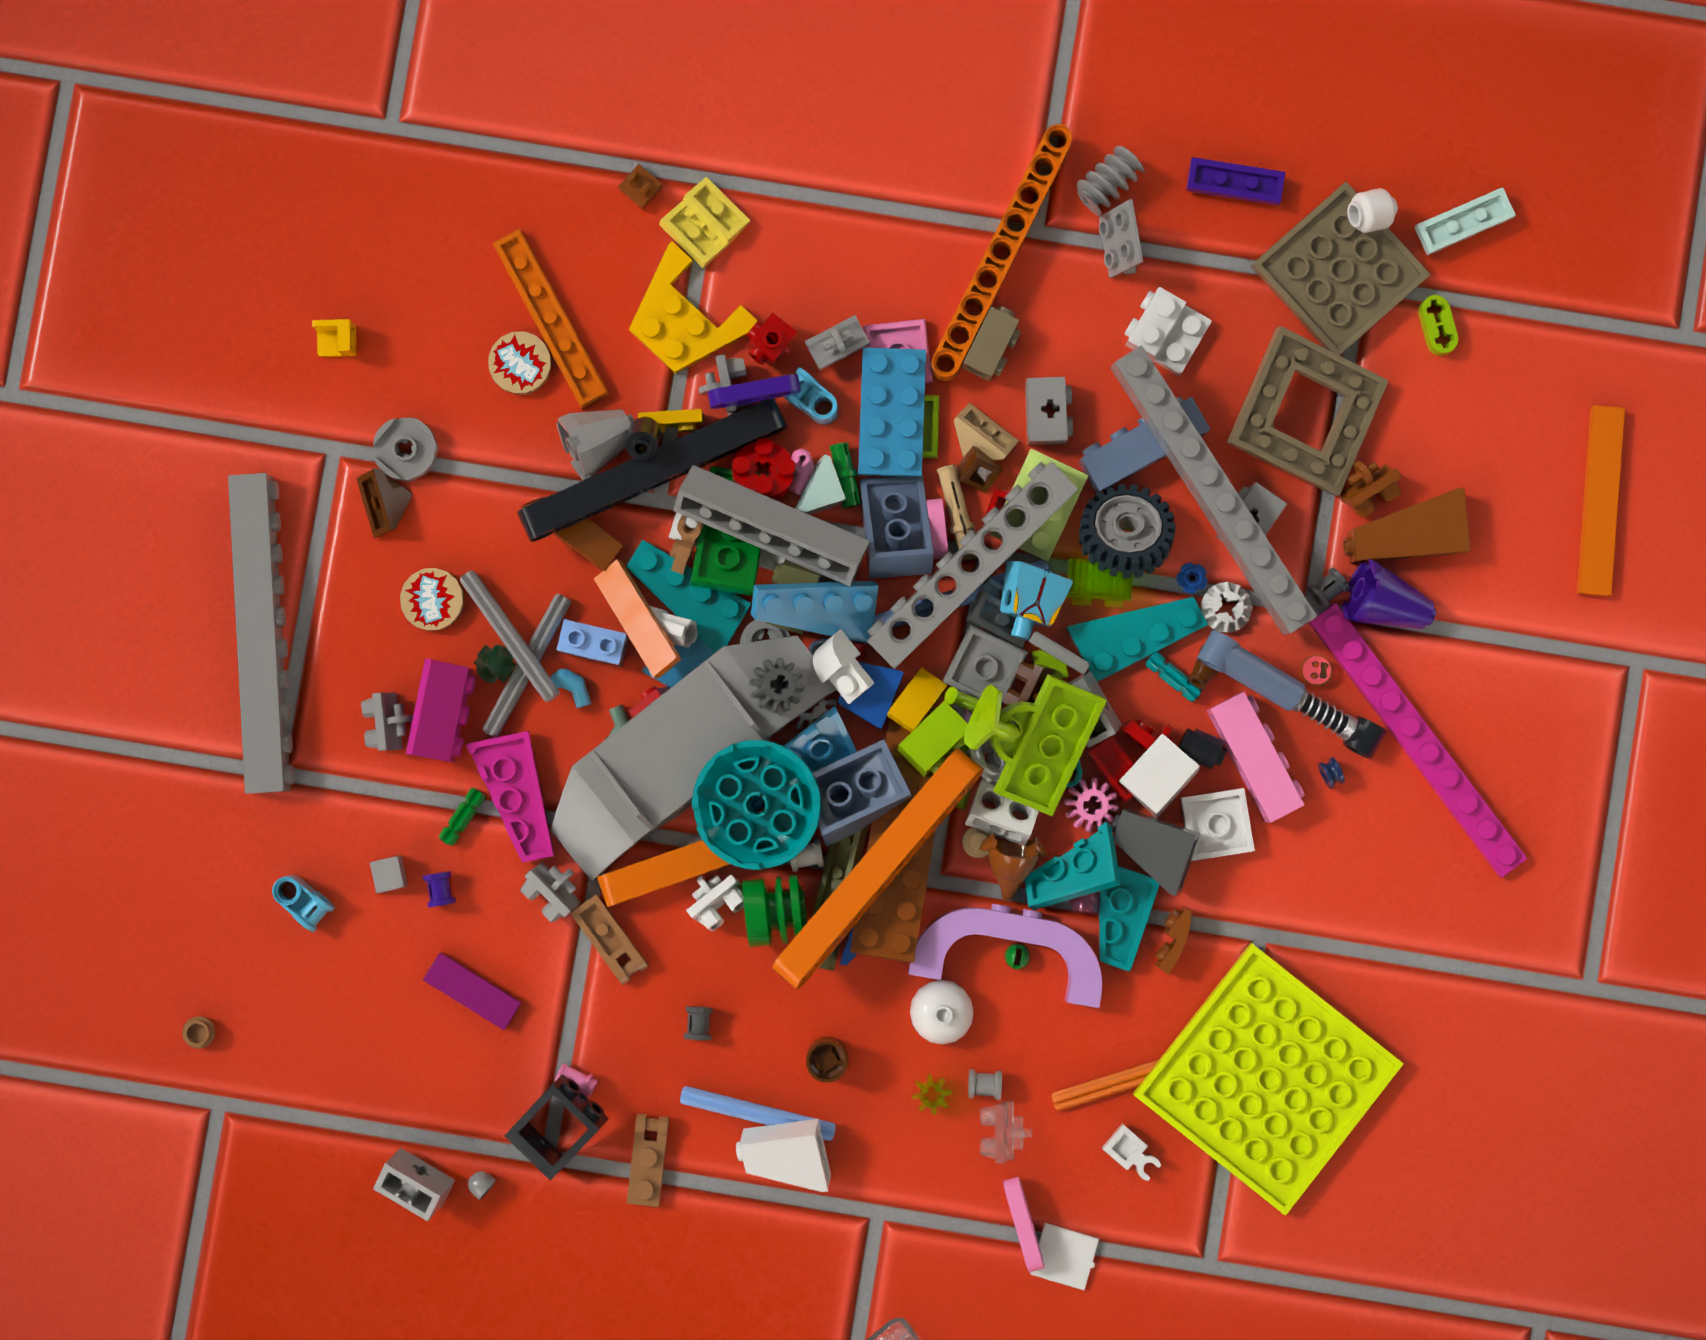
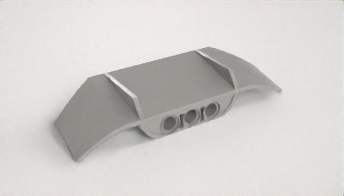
[550,636,837,881]

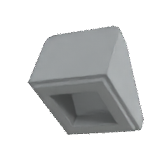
[370,855,408,893]

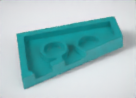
[1025,822,1121,910]
[1098,866,1160,972]

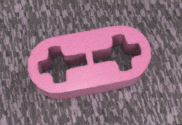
[926,498,948,559]

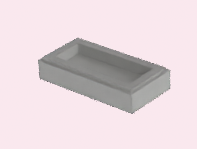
[1028,631,1089,675]

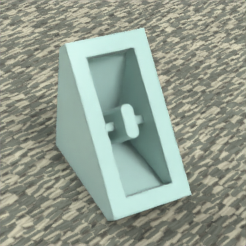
[795,454,846,515]

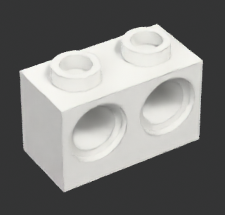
[965,780,1039,846]

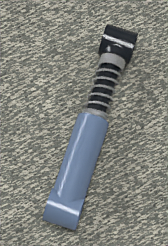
[1197,630,1386,759]

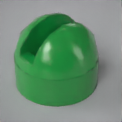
[1004,943,1030,969]

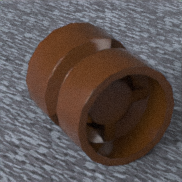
[806,1036,848,1082]

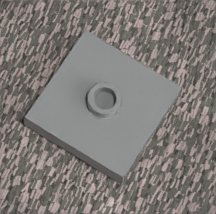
[943,624,1028,706]

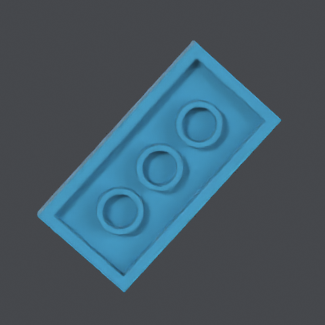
[858,348,926,477]

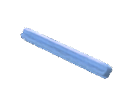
[680,1086,836,1141]

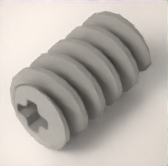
[1076,146,1145,216]

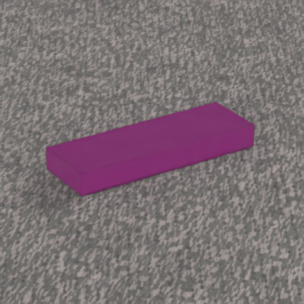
[423,952,522,1030]

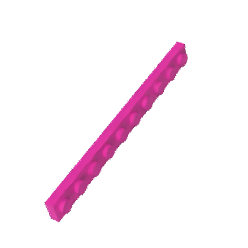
[1308,603,1528,877]

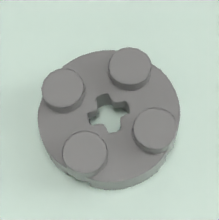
[373,417,439,482]

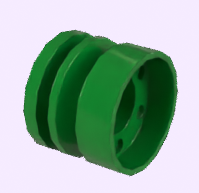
[742,875,807,948]

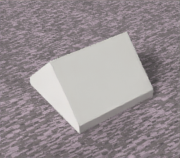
[1119,734,1200,818]

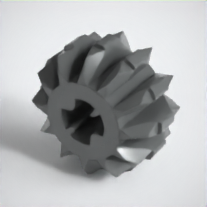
[749,658,805,713]

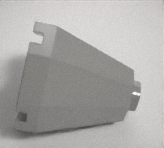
[556,409,635,481]

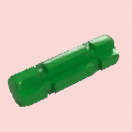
[439,788,486,846]

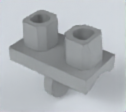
[805,315,870,370]
[698,355,753,416]
[361,693,414,751]
[520,862,582,922]

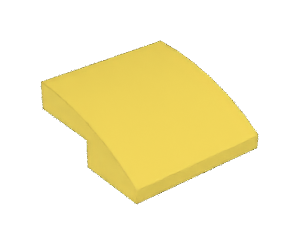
[659,177,750,268]

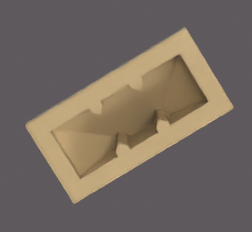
[954,403,1019,460]

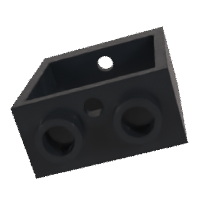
[504,1074,609,1181]

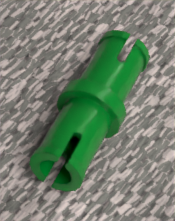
[829,442,862,509]

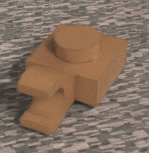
[669,515,704,575]

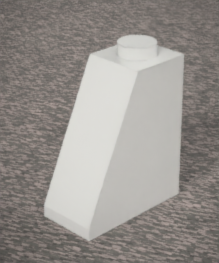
[736,1119,831,1192]

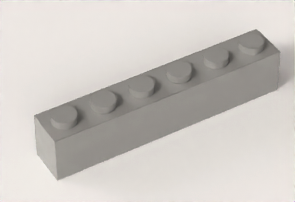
[673,465,869,587]

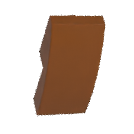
[554,519,623,571]
[1155,906,1192,975]

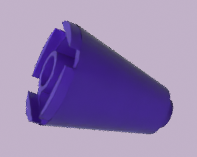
[1342,559,1436,630]

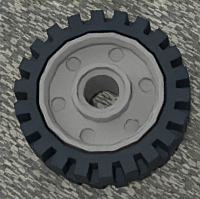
[1079,484,1175,578]

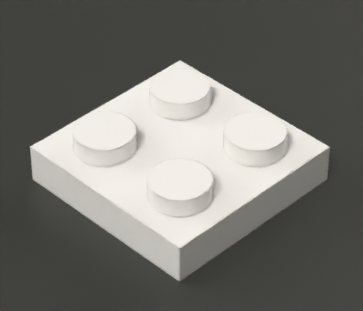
[1180,788,1255,861]

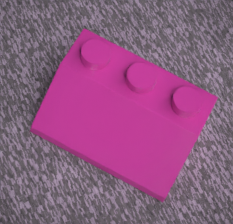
[406,658,476,762]

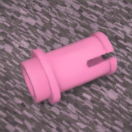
[555,1063,598,1098]

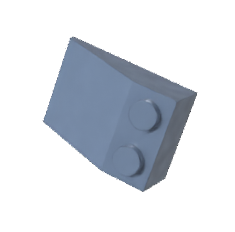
[860,475,933,579]
[813,740,912,846]

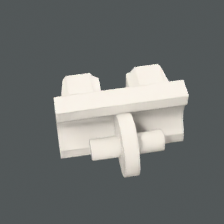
[686,874,744,932]

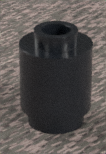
[626,417,661,460]
[1178,728,1227,769]

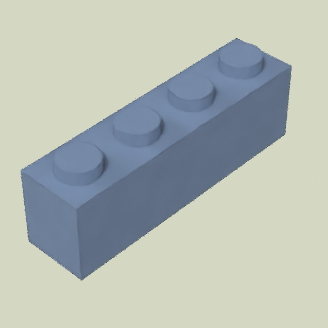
[1078,396,1211,493]

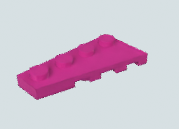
[466,731,555,863]

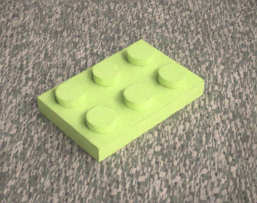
[990,449,1089,562]

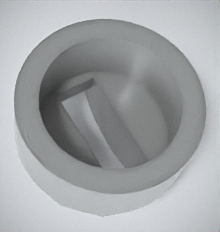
[468,1171,496,1200]

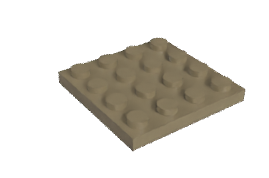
[1251,182,1431,355]

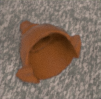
[979,832,1047,900]

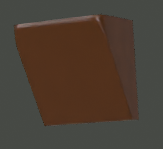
[957,446,1003,493]

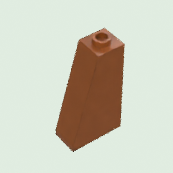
[1343,488,1470,563]

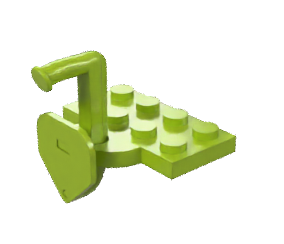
[944,674,1107,816]

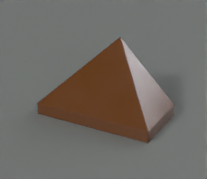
[356,468,413,538]

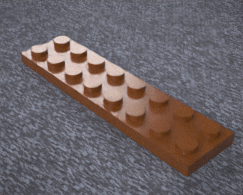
[850,701,948,964]

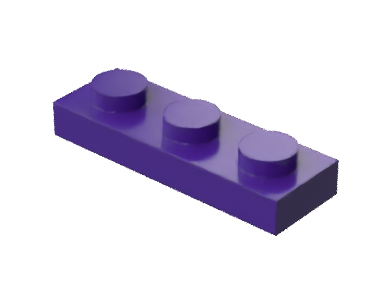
[1186,157,1285,206]

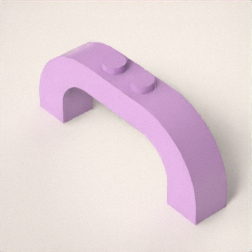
[908,903,1102,1008]

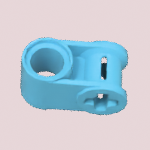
[784,367,839,425]
[272,875,335,932]

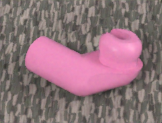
[789,449,815,496]

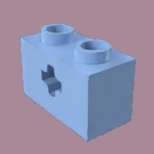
[557,619,629,667]

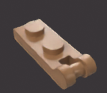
[570,894,649,985]
[627,1113,669,1207]

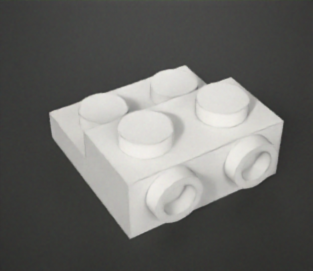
[1124,287,1212,376]

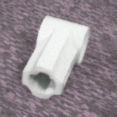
[650,606,698,648]

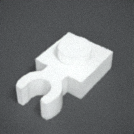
[1102,1123,1161,1181]

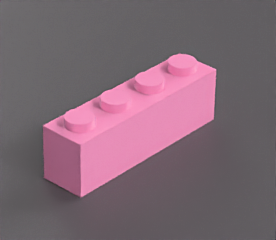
[1206,692,1305,823]

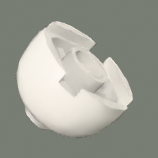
[910,980,974,1045]

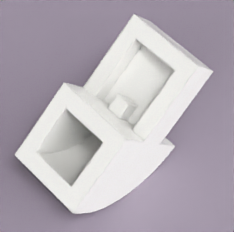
[813,629,874,704]

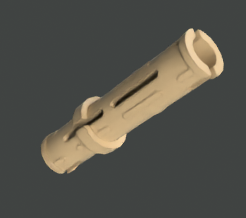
[937,464,977,561]

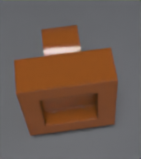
[618,164,663,210]

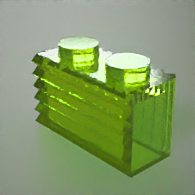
[1065,559,1133,608]

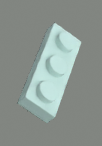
[1414,187,1516,256]

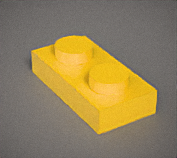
[638,409,704,434]

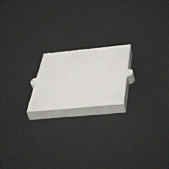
[1030,1222,1099,1290]

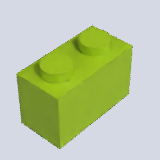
[897,700,968,777]

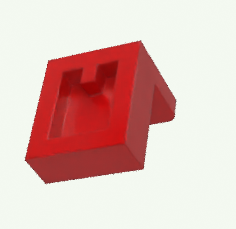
[1120,719,1173,751]

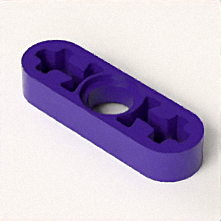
[707,374,801,409]

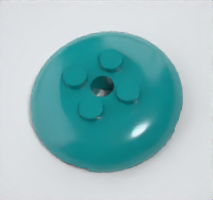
[692,740,821,870]

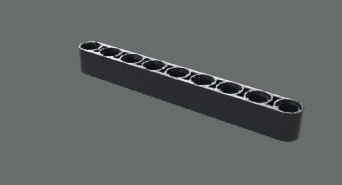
[517,398,788,542]

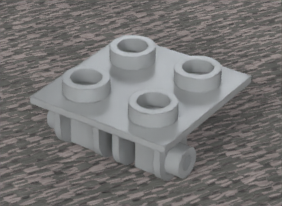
[1099,199,1143,278]

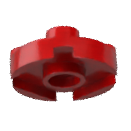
[731,438,796,500]

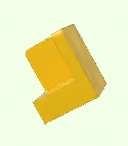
[312,319,357,357]

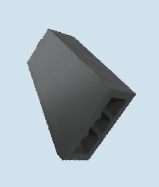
[1112,809,1200,896]

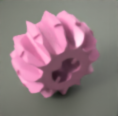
[1064,778,1119,832]

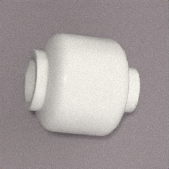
[1347,188,1398,233]

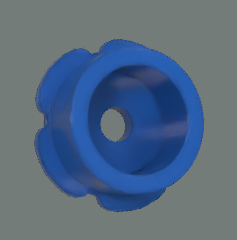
[1176,563,1208,594]

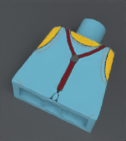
[1000,561,1073,641]

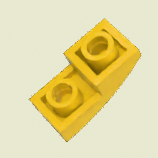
[887,668,948,732]

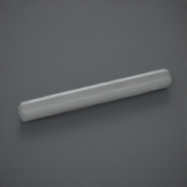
[460,570,560,702]
[483,594,571,737]

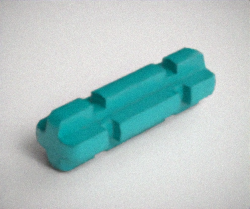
[1145,652,1202,702]

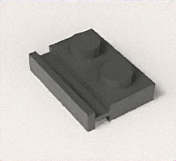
[966,578,1026,648]

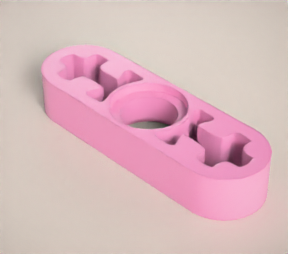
[1003,1176,1045,1272]

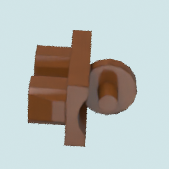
[1339,461,1401,518]

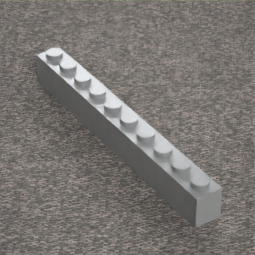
[1110,345,1317,635]
[228,473,295,794]

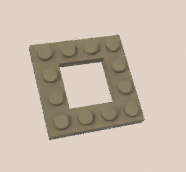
[1227,326,1389,496]

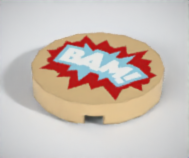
[488,331,552,395]
[400,568,465,631]

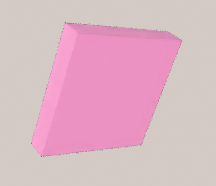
[863,319,932,383]

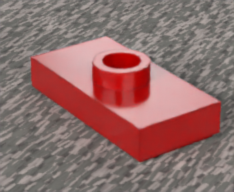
[1086,735,1134,804]

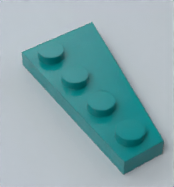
[626,540,752,653]
[1066,597,1208,682]

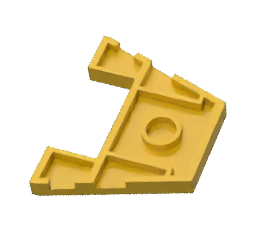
[629,241,758,374]

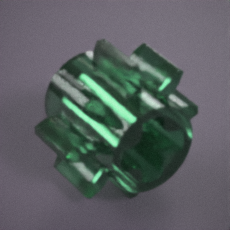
[474,645,516,683]

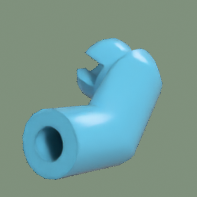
[551,669,592,708]

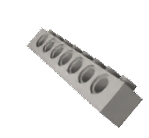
[867,461,1078,669]

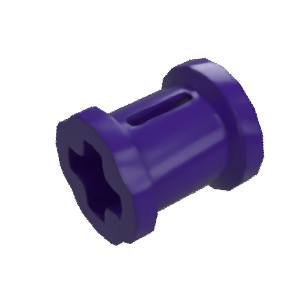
[423,871,456,908]

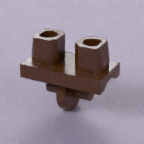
[1002,662,1055,706]

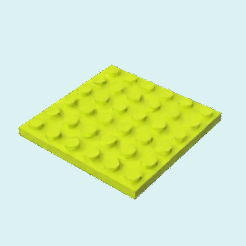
[1133,943,1404,1216]

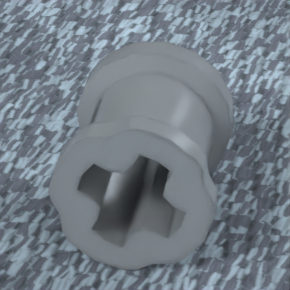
[968,1069,1002,1100]

